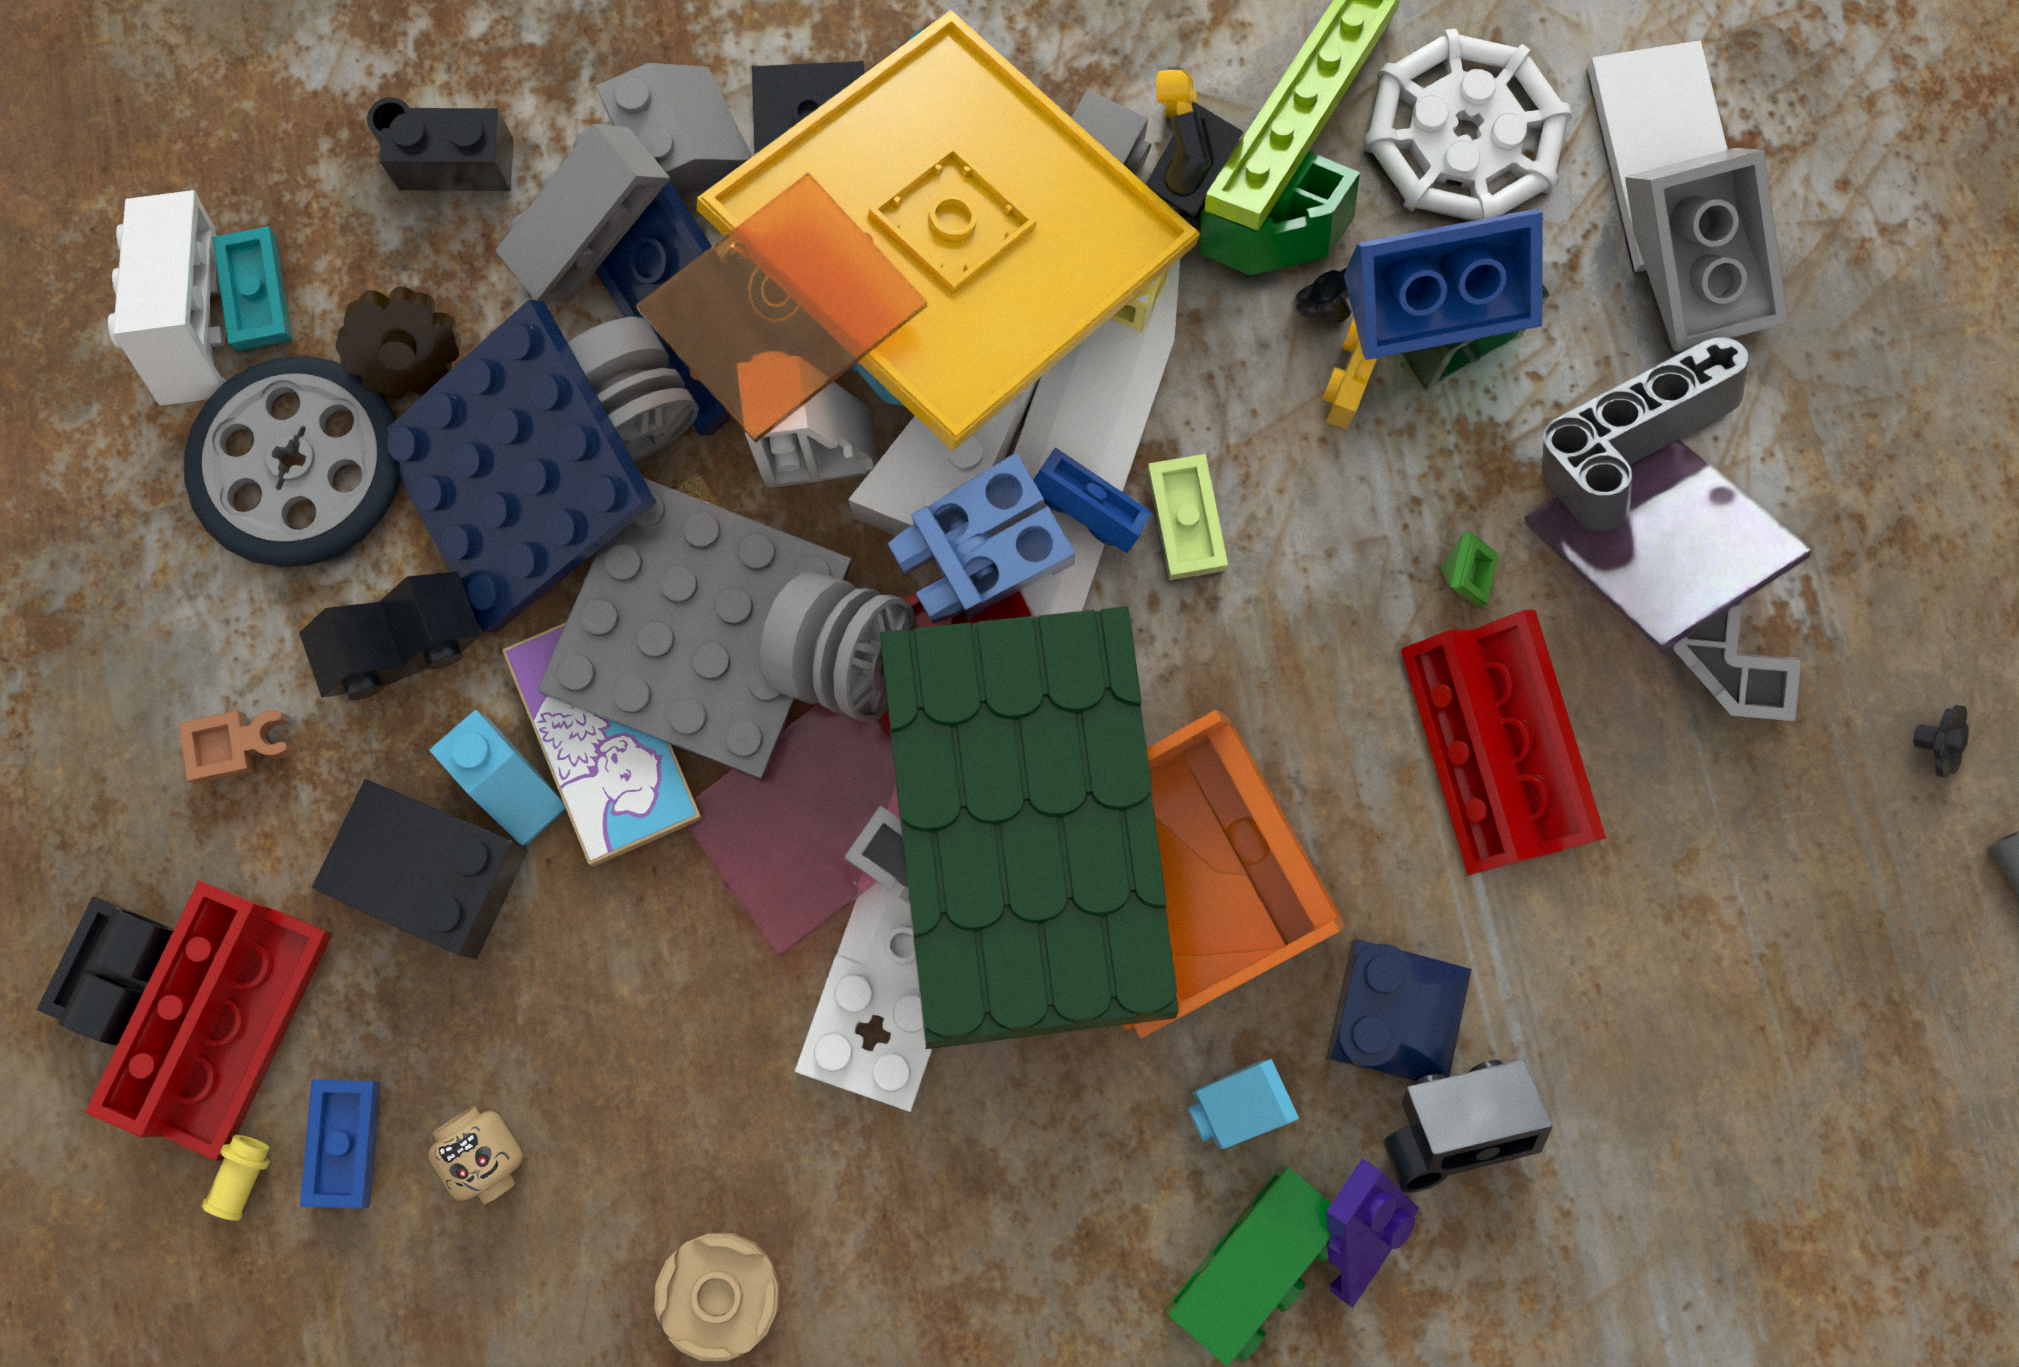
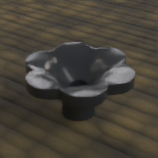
[1296,268,1352,324]
[1913,705,1969,778]

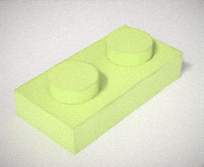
[1147,454,1228,581]

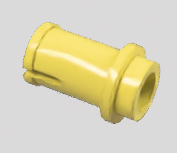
[202,1135,270,1221]

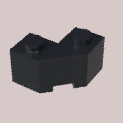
[299,571,482,700]

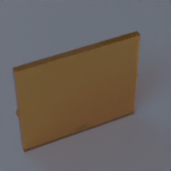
[636,172,927,443]

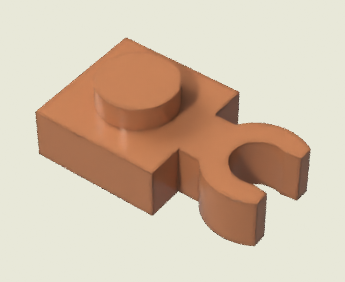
[178,710,294,784]

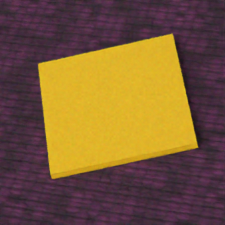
[697,10,1200,451]

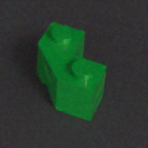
[1200,151,1360,276]

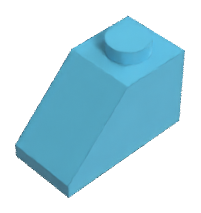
[429,709,566,848]
[1187,1059,1299,1149]

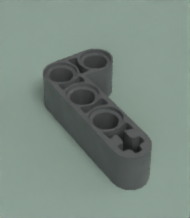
[1542,337,1748,531]

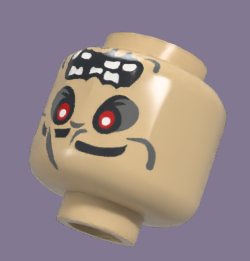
[428,1106,523,1204]

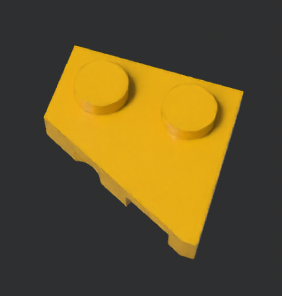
[1322,317,1377,430]

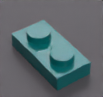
[212,226,293,352]

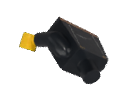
[1146,70,1244,220]

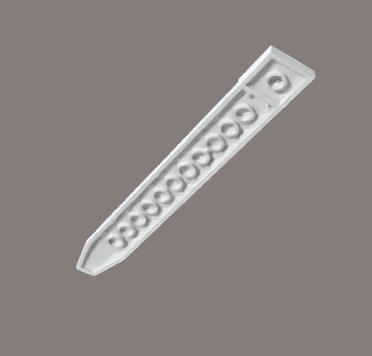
[795,259,1180,1112]

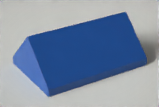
[1344,209,1543,360]

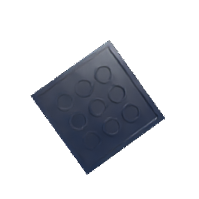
[387,300,657,633]

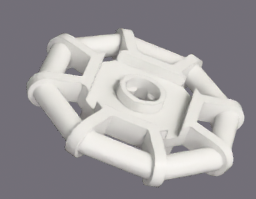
[1363,28,1573,221]

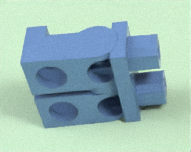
[888,452,1075,624]

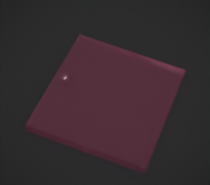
[687,703,900,956]

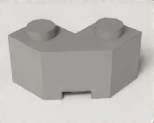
[1673,589,1801,721]

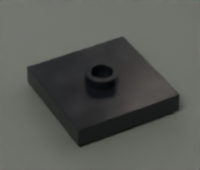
[752,61,865,154]

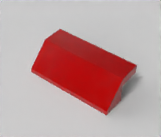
[1401,610,1606,876]
[85,880,333,1161]

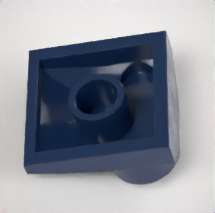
[1326,939,1472,1081]

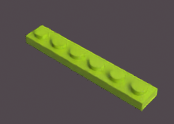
[1205,0,1400,230]

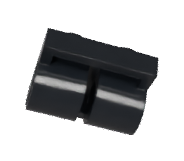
[37,896,174,1045]

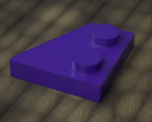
[1326,1159,1420,1308]

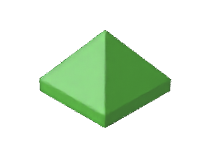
[1440,532,1499,608]

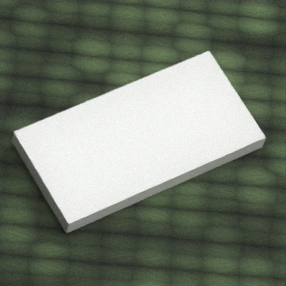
[1587,40,1728,273]

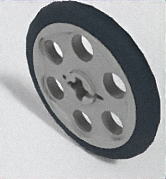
[184,356,400,567]

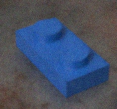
[1033,447,1152,553]
[300,1079,380,1208]

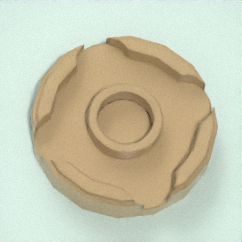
[654,1233,780,1361]

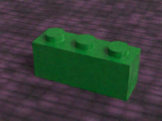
[1164,1165,1332,1367]

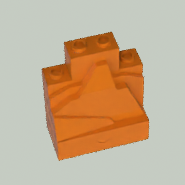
[1123,709,1346,1039]

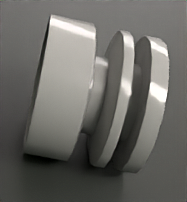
[567,316,699,463]
[759,572,918,722]

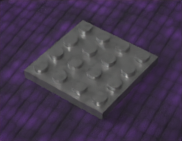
[537,477,852,781]

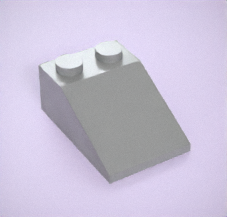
[1625,148,1789,352]

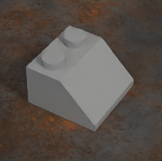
[596,63,752,198]

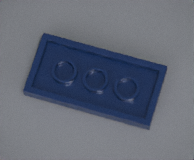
[595,181,782,435]

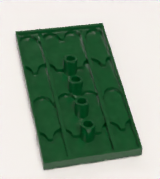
[880,606,1178,1049]

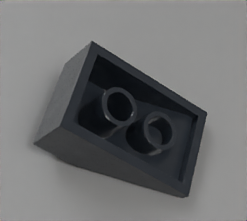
[312,779,528,960]

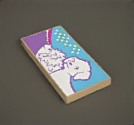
[502,622,703,867]

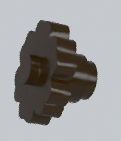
[336,286,461,399]

